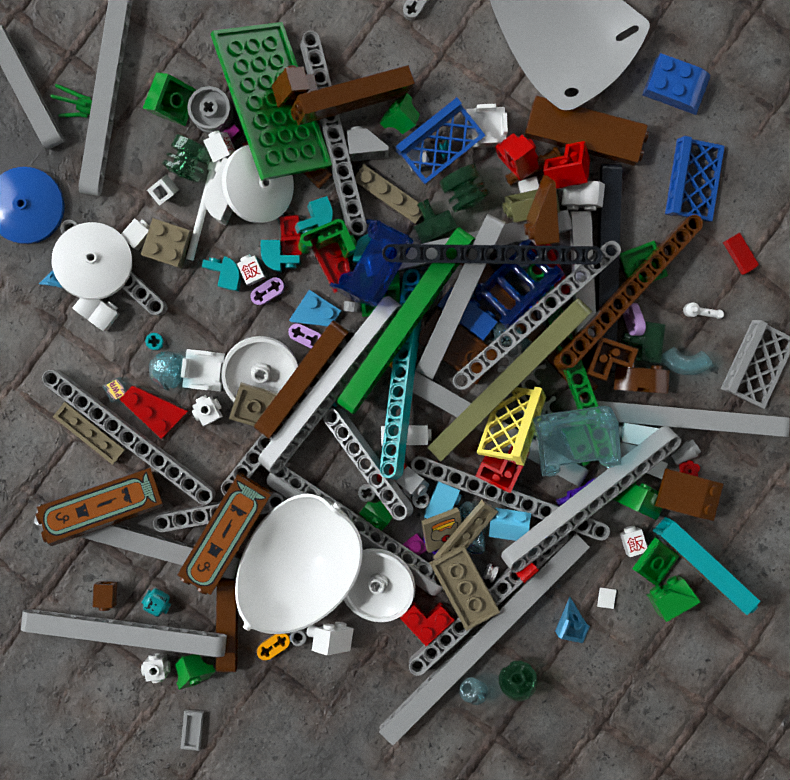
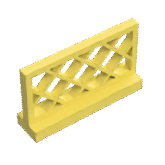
[477,387,546,466]

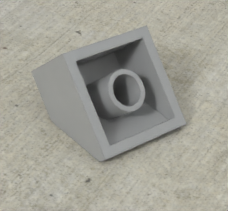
[347,126,389,162]

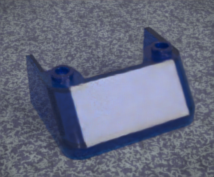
[329,219,413,307]

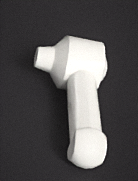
[683,303,724,319]

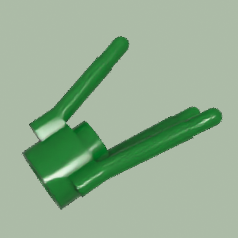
[50,84,92,118]

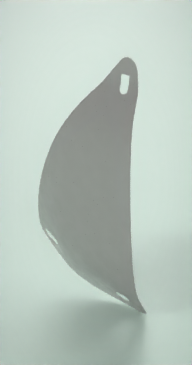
[490,0,650,110]

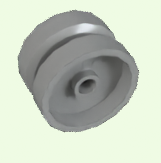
[188,86,234,134]

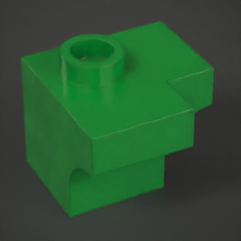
[380,93,420,135]
[359,500,392,531]
[175,654,215,690]

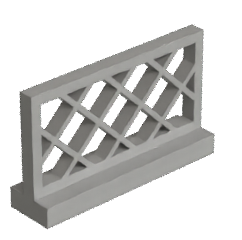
[721,320,790,409]

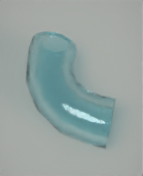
[659,346,713,375]
[458,502,486,554]

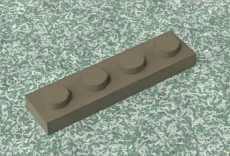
[355,164,426,225]
[53,402,126,465]
[433,500,498,559]

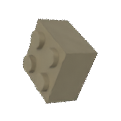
[141,218,193,269]

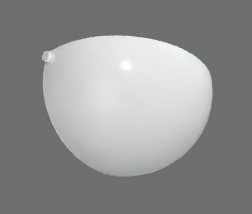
[235,494,363,634]

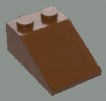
[524,175,560,245]
[655,468,724,521]

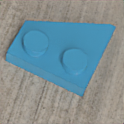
[289,290,341,327]

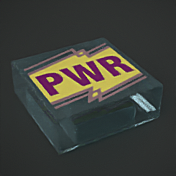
[103,377,128,403]

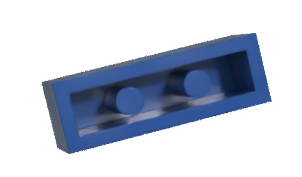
[437,287,497,341]

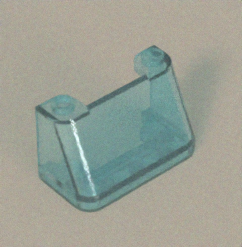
[533,406,622,477]

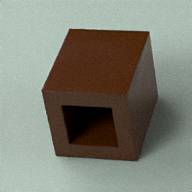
[93,581,118,611]

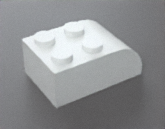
[205,157,233,226]

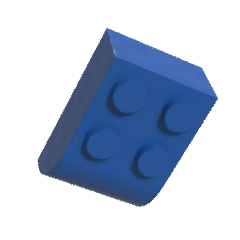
[642,53,711,115]

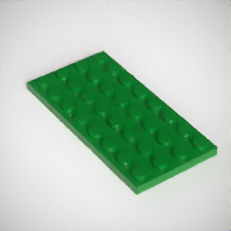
[210,22,332,181]

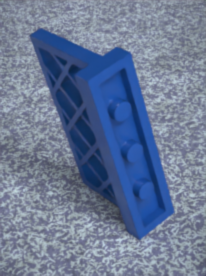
[395,97,486,185]
[665,136,725,222]

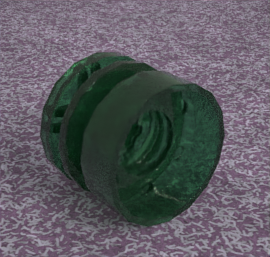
[162,134,211,183]
[439,164,490,213]

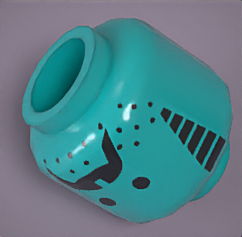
[141,588,171,617]

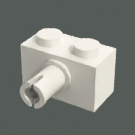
[307,622,354,655]

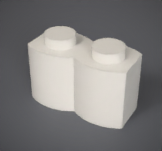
[561,181,605,211]
[73,298,120,332]

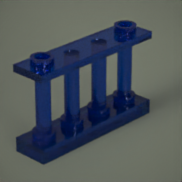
[473,239,565,329]

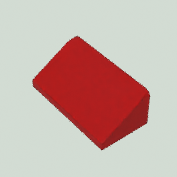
[723,232,759,275]

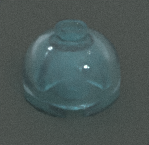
[149,351,184,391]

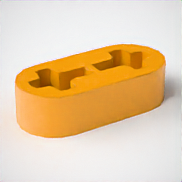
[257,633,290,660]

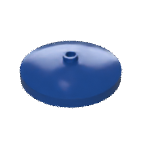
[0,167,65,244]

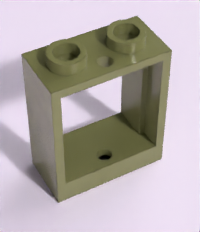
[502,189,560,223]

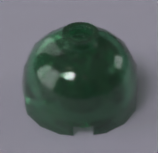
[499,661,538,702]

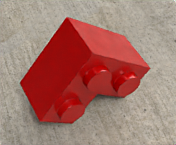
[495,133,539,181]
[543,141,590,189]
[475,445,530,493]
[400,601,454,646]

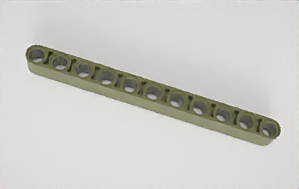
[428,297,593,461]

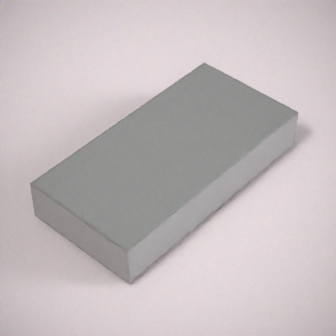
[181,709,204,751]

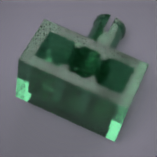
[414,199,457,244]
[621,322,666,363]

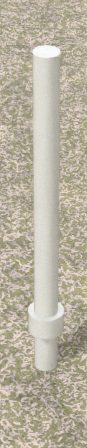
[186,161,218,261]

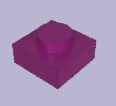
[223,125,242,144]
[402,533,426,556]

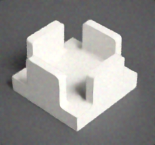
[466,104,508,149]
[181,349,226,392]

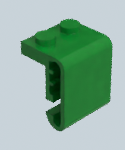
[298,219,357,259]

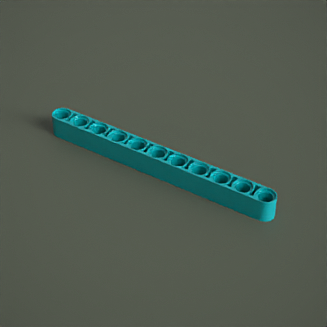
[380,269,423,480]

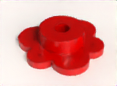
[679,460,700,477]

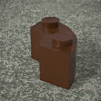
[614,364,670,394]

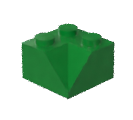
[647,576,701,622]

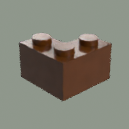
[272,65,318,107]
[585,337,638,380]

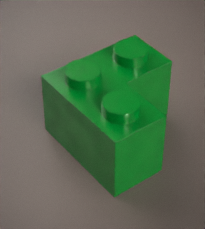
[613,481,662,520]

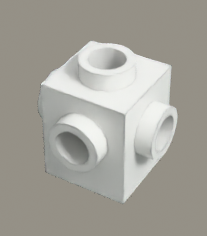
[192,395,223,426]
[141,653,171,683]

